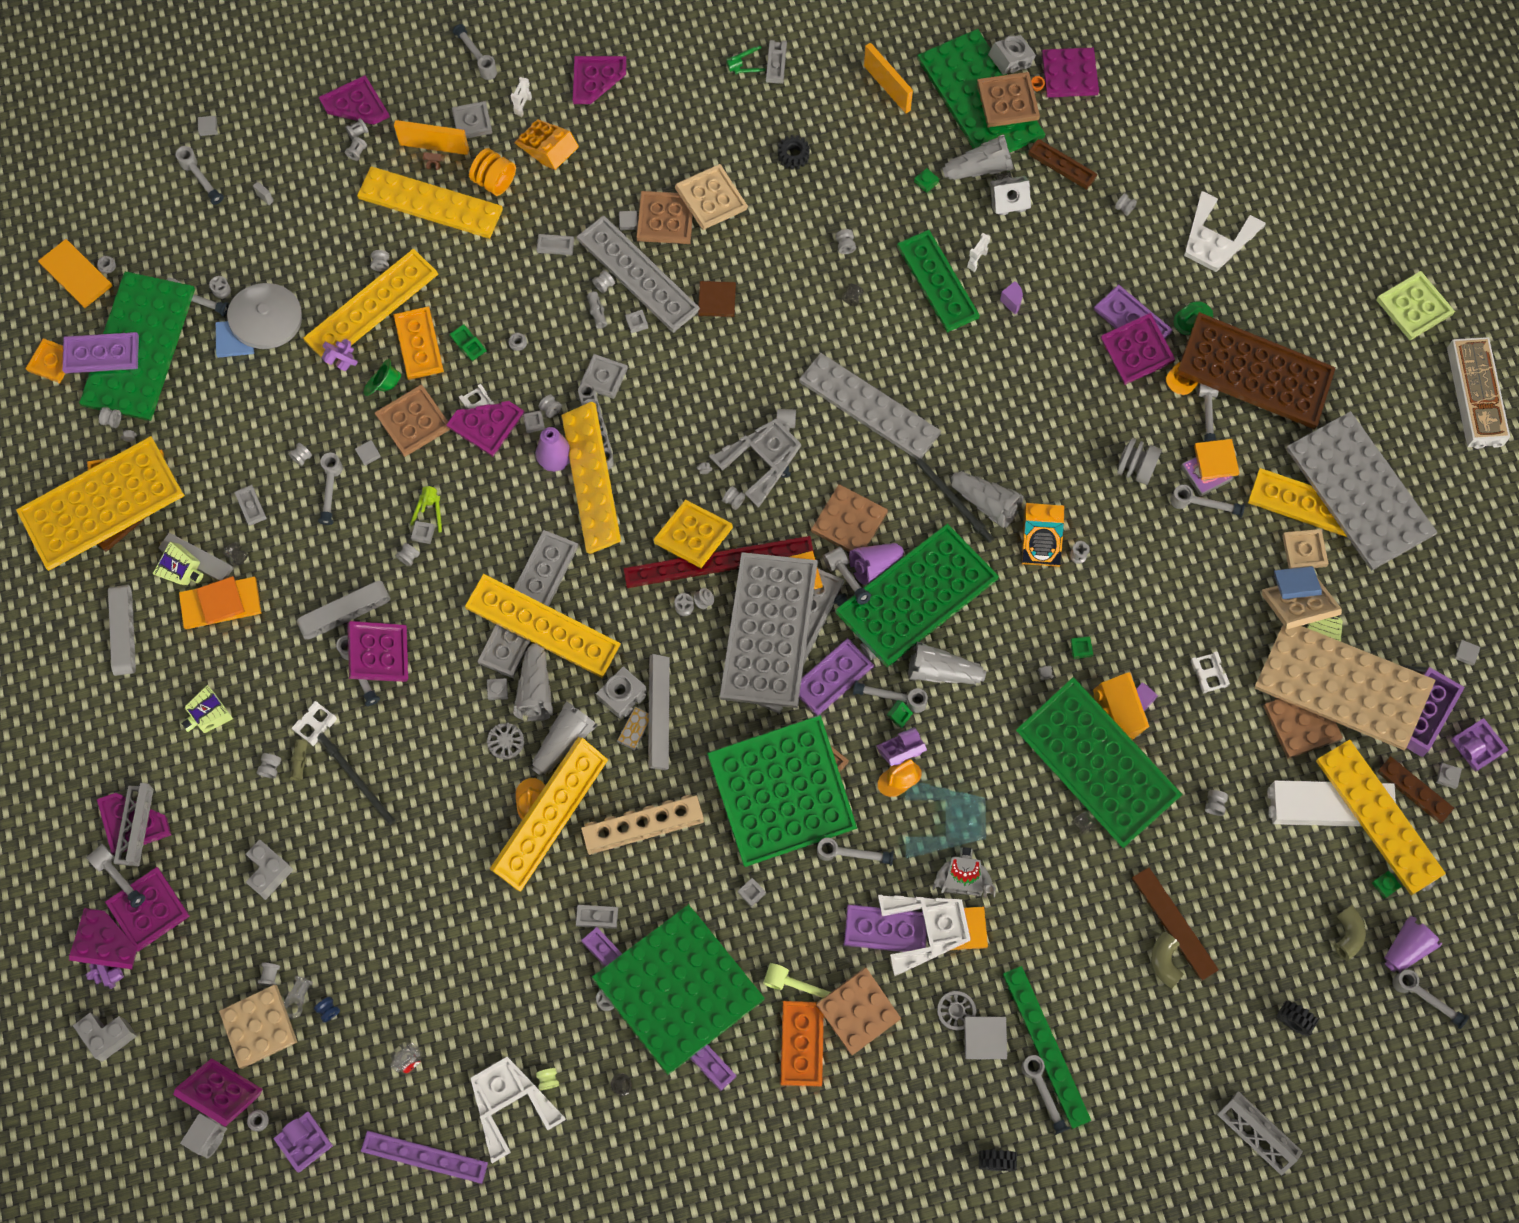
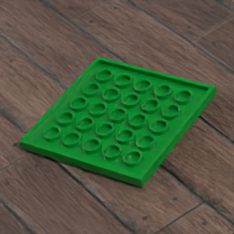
[707,715,857,867]
[592,904,765,1076]

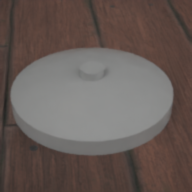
[227,283,302,349]

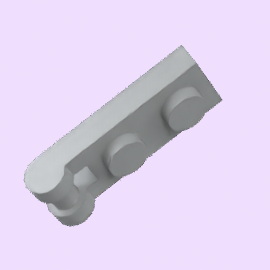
[766,40,787,84]

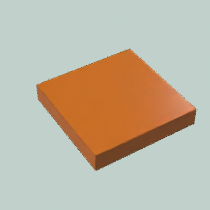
[196,576,245,625]

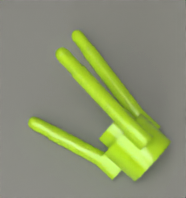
[410,486,442,532]

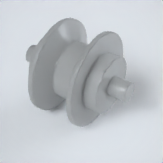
[693,588,714,609]

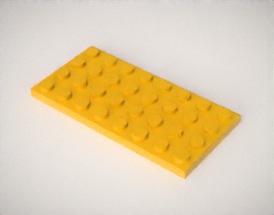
[16,436,185,571]

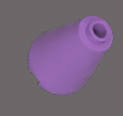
[536,427,570,472]
[849,543,904,585]
[1384,916,1442,972]

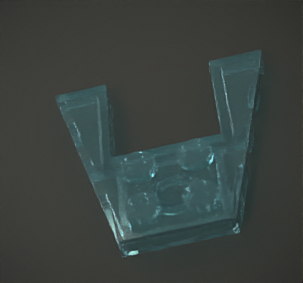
[906,783,986,858]

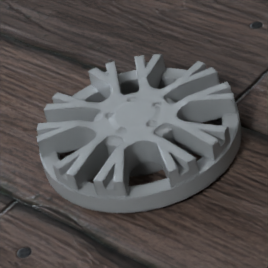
[487,723,524,760]
[937,991,976,1031]

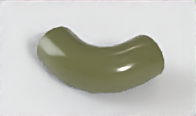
[1334,905,1366,961]
[1151,932,1184,990]

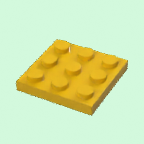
[654,499,733,568]

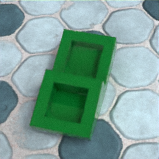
[449,324,487,362]

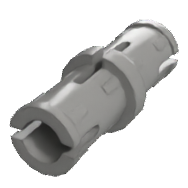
[587,292,607,329]

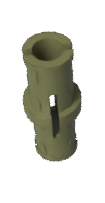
[290,739,308,781]

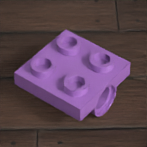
[1451,718,1509,772]
[876,727,927,766]
[273,1112,333,1173]

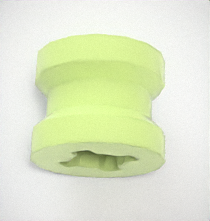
[536,1068,559,1090]

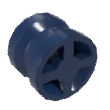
[314,997,340,1023]

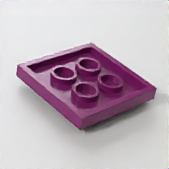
[1042,48,1099,98]
[1100,313,1175,385]
[348,621,408,682]
[105,867,190,952]
[173,1058,263,1127]

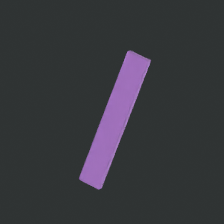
[361,1131,488,1184]

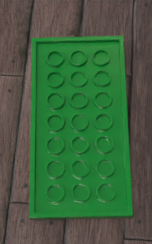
[917,29,1045,153]
[79,271,195,421]
[835,523,999,667]
[1016,677,1183,848]

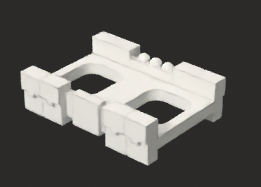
[511,77,532,117]
[967,233,991,272]
[459,384,495,409]
[1191,651,1230,694]
[292,701,337,746]

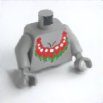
[932,847,996,898]

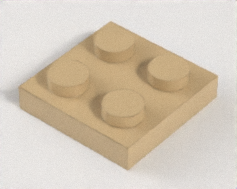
[1282,529,1329,569]

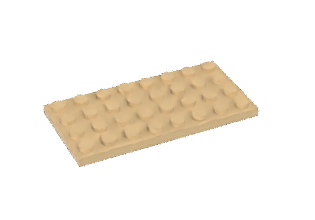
[1254,625,1436,751]

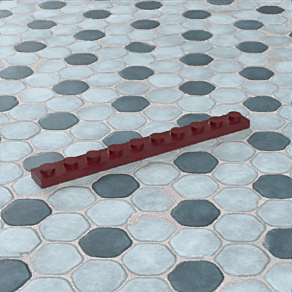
[624,536,814,588]

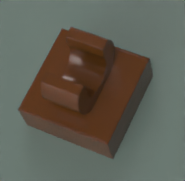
[423,152,445,170]

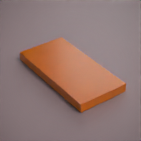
[781,1001,824,1087]

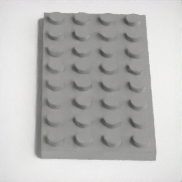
[1286,411,1437,571]
[720,553,818,708]

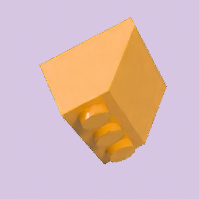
[1093,672,1149,740]

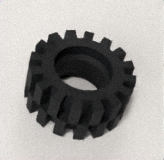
[778,135,810,170]
[1277,1001,1318,1036]
[979,1150,1017,1171]

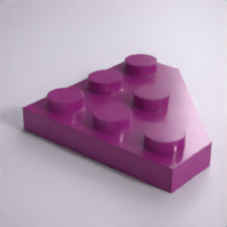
[573,56,627,104]
[319,75,390,125]
[446,401,524,457]
[97,793,172,855]
[69,908,137,969]

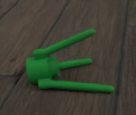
[726,46,766,75]

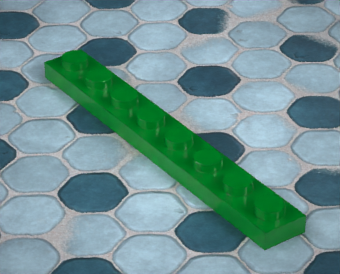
[1003,966,1092,1130]

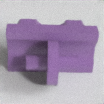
[322,339,358,371]
[86,964,124,989]

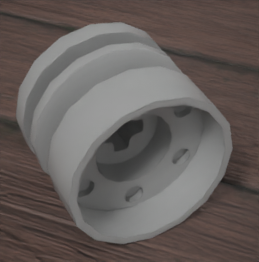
[1117,438,1162,485]

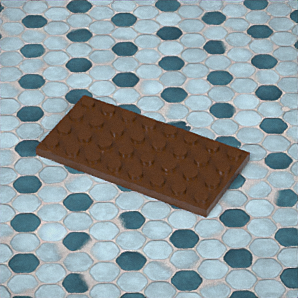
[1176,312,1336,430]

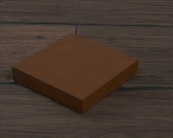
[698,281,736,317]

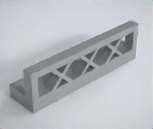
[114,783,154,866]
[1217,1091,1303,1176]

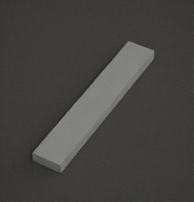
[648,654,670,770]

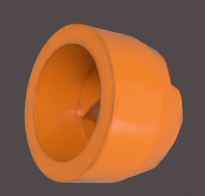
[1031,76,1045,92]

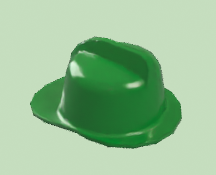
[1173,301,1214,335]
[363,359,401,396]

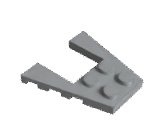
[709,419,802,508]

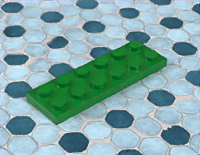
[897,230,980,333]

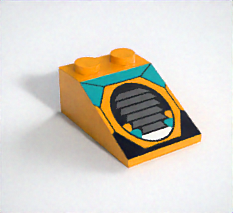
[1022,503,1064,567]

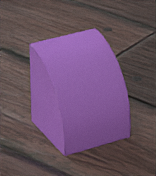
[1000,281,1023,314]
[1136,682,1159,711]

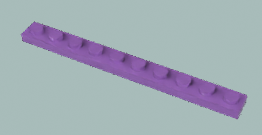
[582,927,736,1091]

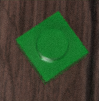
[914,168,939,193]
[1070,637,1094,659]
[887,700,913,728]
[1372,871,1402,899]

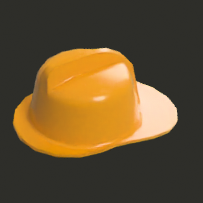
[1166,362,1198,395]
[878,759,922,797]
[516,778,545,820]

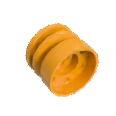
[469,148,516,196]

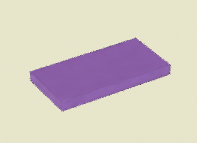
[1094,284,1173,339]
[62,332,139,373]
[799,638,874,716]
[844,905,927,952]

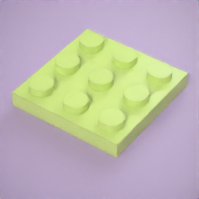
[1376,271,1455,340]

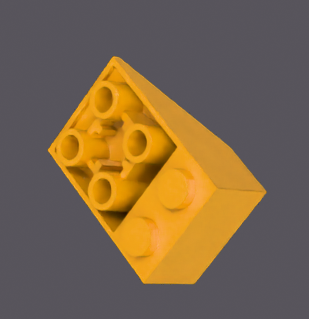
[515,119,579,170]

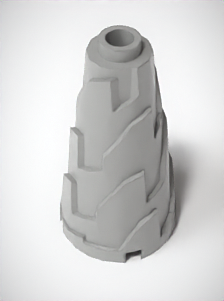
[943,135,1014,180]
[950,471,1024,528]
[908,642,986,685]
[513,644,553,721]
[532,701,597,776]

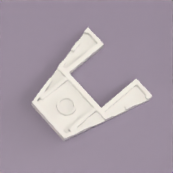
[1184,191,1266,272]
[878,895,970,976]
[471,1057,566,1163]

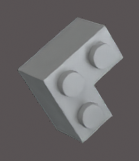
[246,839,293,900]
[73,1013,137,1062]

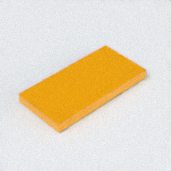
[864,43,913,114]
[394,120,469,155]
[38,239,113,309]
[393,306,444,380]
[179,577,262,629]

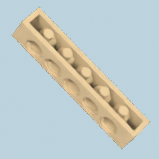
[581,795,704,855]

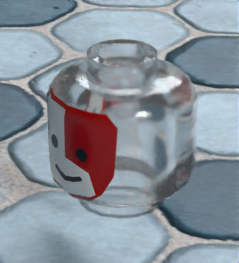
[390,1042,422,1074]

